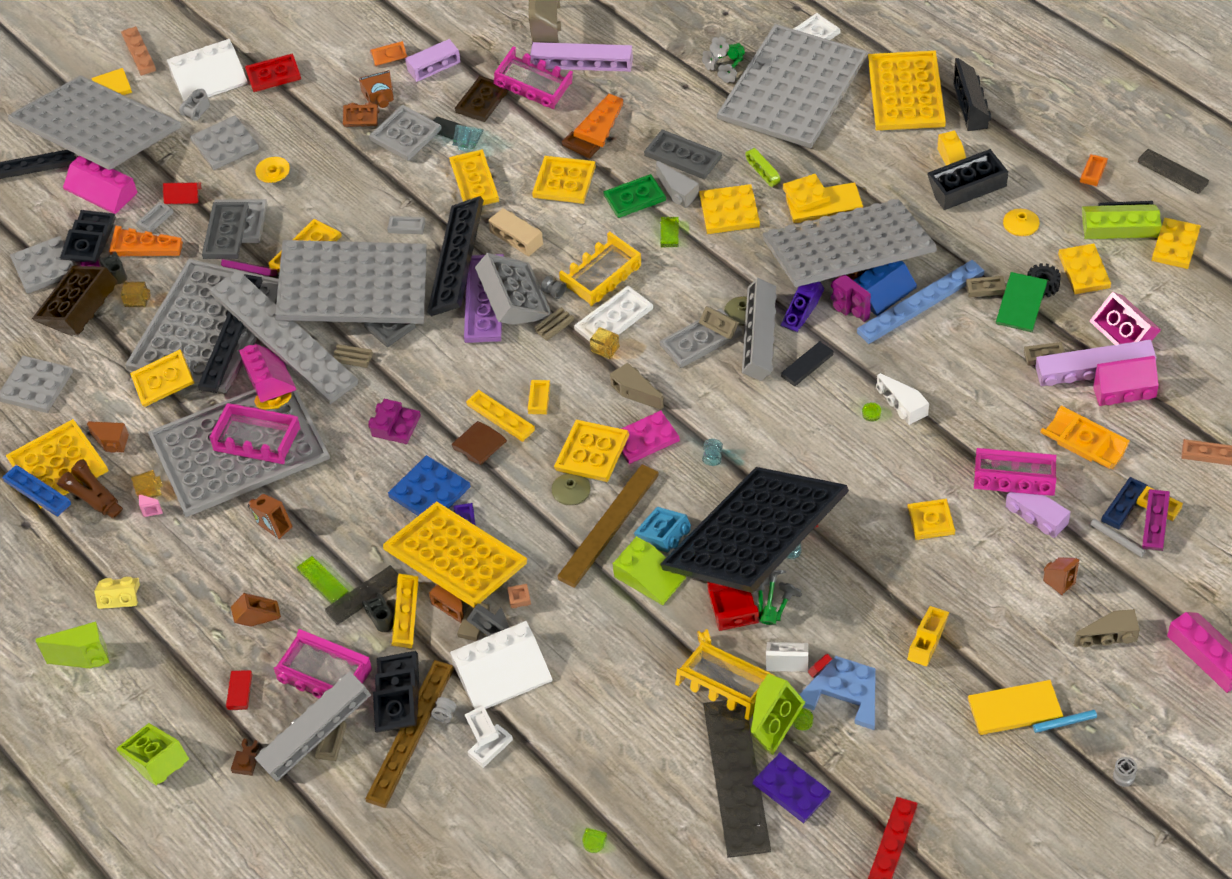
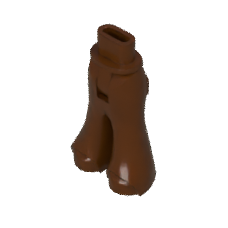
[57,459,123,519]

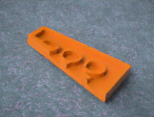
[574,94,623,147]
[109,226,183,256]

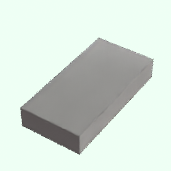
[136,202,174,232]
[387,216,426,235]

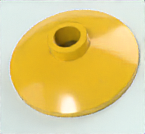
[255,157,290,183]
[1003,208,1040,236]
[254,392,292,410]

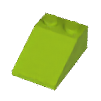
[612,536,686,605]
[35,621,110,669]
[751,674,805,755]
[116,723,189,786]

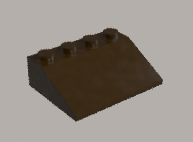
[32,266,118,335]

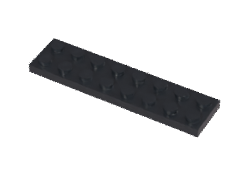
[427,196,484,317]

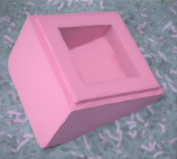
[139,495,163,517]

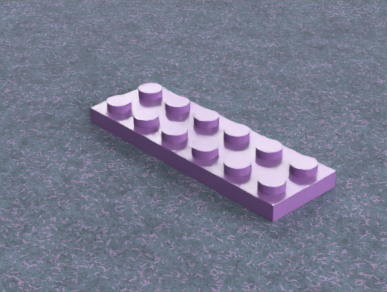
[464,254,504,343]

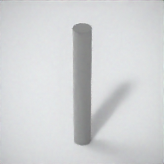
[1090,519,1145,557]

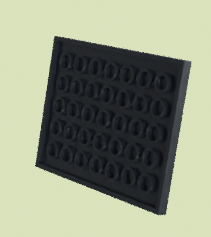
[660,467,849,593]

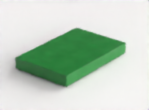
[603,174,666,218]
[996,272,1047,333]

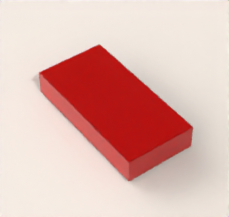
[226,670,253,710]

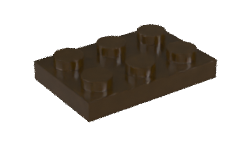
[455,76,509,122]

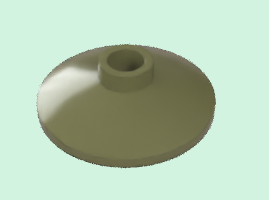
[724,296,747,326]
[552,473,591,505]

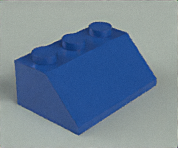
[853,261,917,316]

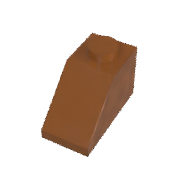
[87,421,129,453]
[1043,557,1080,595]
[429,584,464,623]
[231,593,281,627]

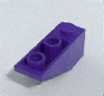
[781,281,825,333]

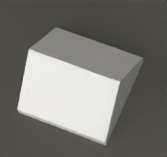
[766,642,808,672]

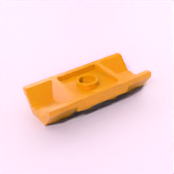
[1040,405,1130,469]

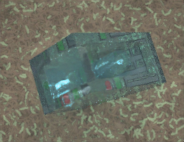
[452,125,484,152]

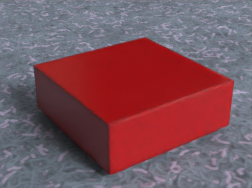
[808,654,832,678]

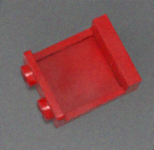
[707,582,759,631]

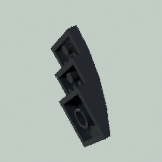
[60,210,116,263]
[373,651,419,733]

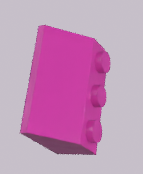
[1090,292,1161,345]
[1093,356,1159,406]

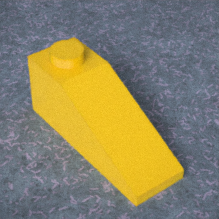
[937,130,966,165]

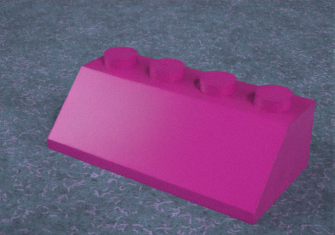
[63,156,138,214]
[239,344,297,402]
[1167,612,1232,693]

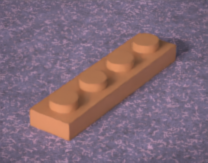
[121,26,156,76]

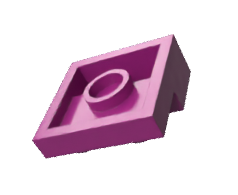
[830,275,871,322]
[368,398,421,444]

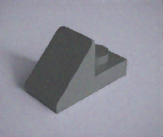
[466,603,509,636]

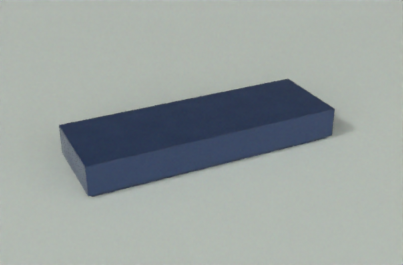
[1101,477,1148,530]

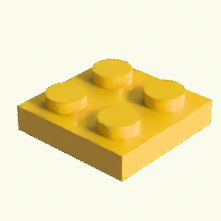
[783,174,830,212]

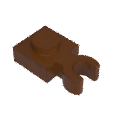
[231,738,259,776]

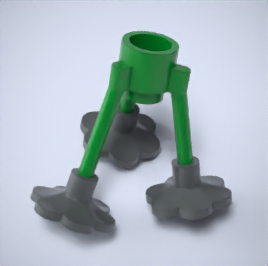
[756,569,802,625]

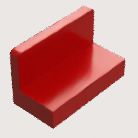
[163,182,202,204]

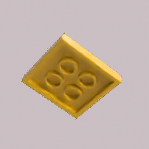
[532,156,596,204]
[699,184,760,234]
[554,419,630,482]

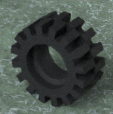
[1027,263,1061,298]

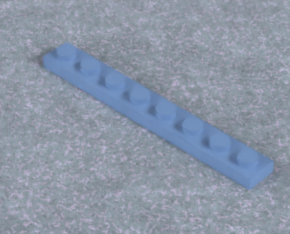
[857,260,984,344]

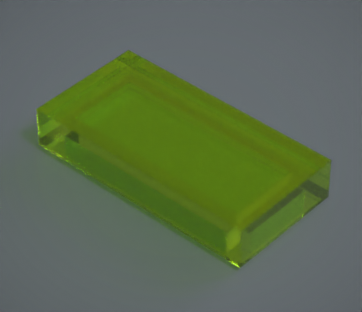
[660,217,679,248]

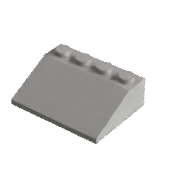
[475,253,552,325]

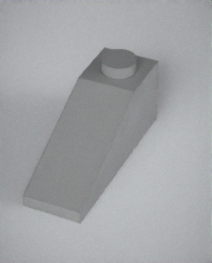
[656,161,699,208]

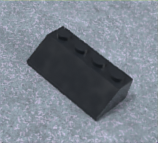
[953,58,991,131]
[927,149,1009,210]

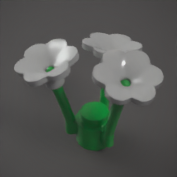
[702,37,745,83]

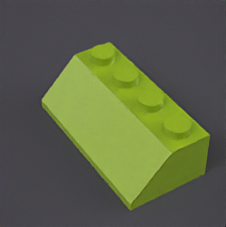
[1082,205,1161,239]

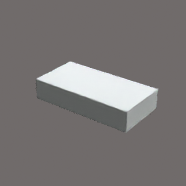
[464,706,499,747]
[468,724,513,768]

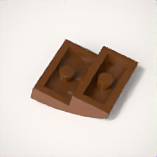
[451,421,507,465]

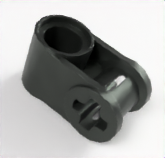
[99,251,127,284]
[362,593,393,632]

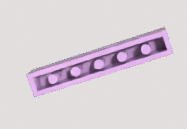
[530,42,633,72]
[1036,340,1156,386]

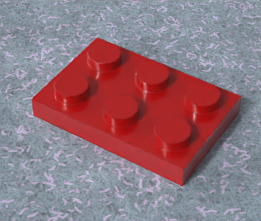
[245,53,301,92]

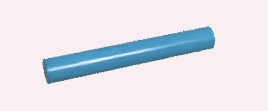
[1033,710,1097,733]

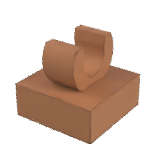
[507,584,531,608]

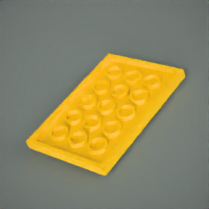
[868,50,946,131]
[383,501,527,608]

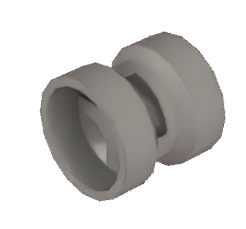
[1113,757,1137,787]

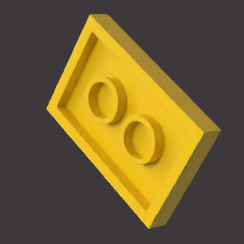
[1151,217,1201,269]
[1058,243,1111,295]
[130,350,195,407]

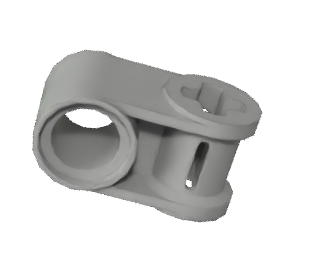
[179,89,210,121]

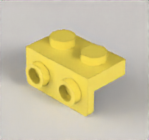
[94,577,140,609]

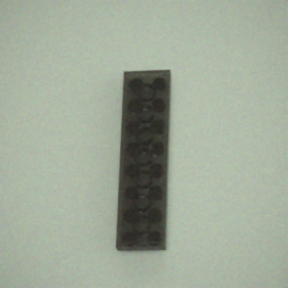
[703,700,771,858]

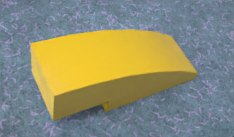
[907,606,949,667]

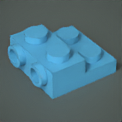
[634,507,691,553]

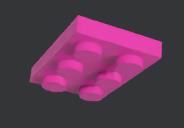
[621,411,680,464]

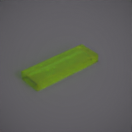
[296,556,349,606]

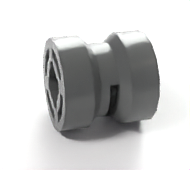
[541,275,566,299]

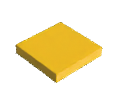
[91,68,132,95]
[907,499,955,540]

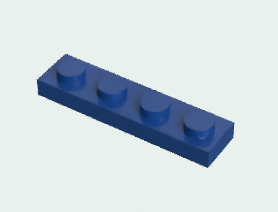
[2,465,71,517]

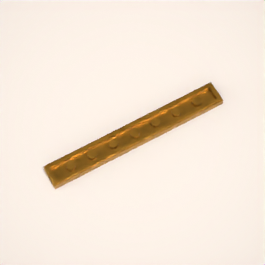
[557,464,659,588]
[365,660,454,808]

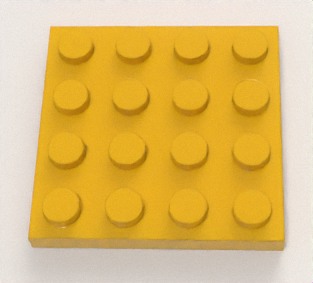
[5,419,109,509]

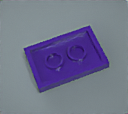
[753,752,831,824]

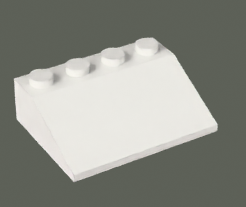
[167,39,248,102]
[450,621,553,710]

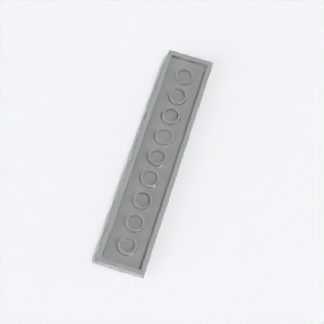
[209,270,358,404]

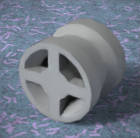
[431,697,457,723]

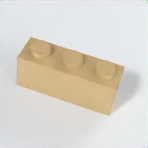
[488,208,543,257]

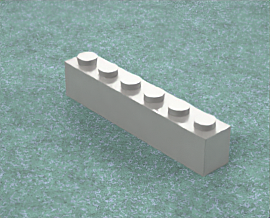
[742,278,777,381]
[255,671,371,782]

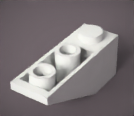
[876,373,929,425]

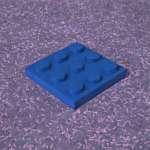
[388,455,471,516]

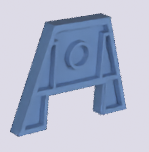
[799,656,875,730]

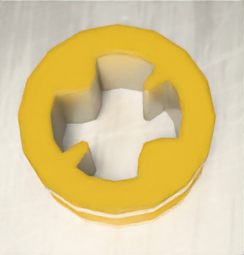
[697,629,712,645]

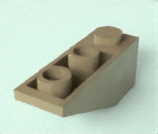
[610,362,664,410]
[1074,609,1140,647]

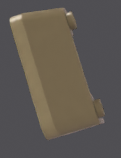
[528,0,561,44]

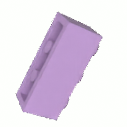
[405,39,461,82]
[1005,492,1071,538]

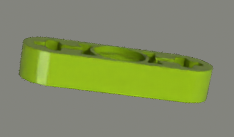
[745,148,781,187]

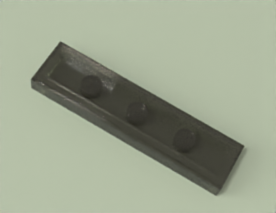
[1137,148,1209,194]
[325,565,398,625]

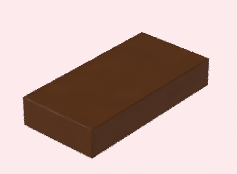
[562,131,600,159]

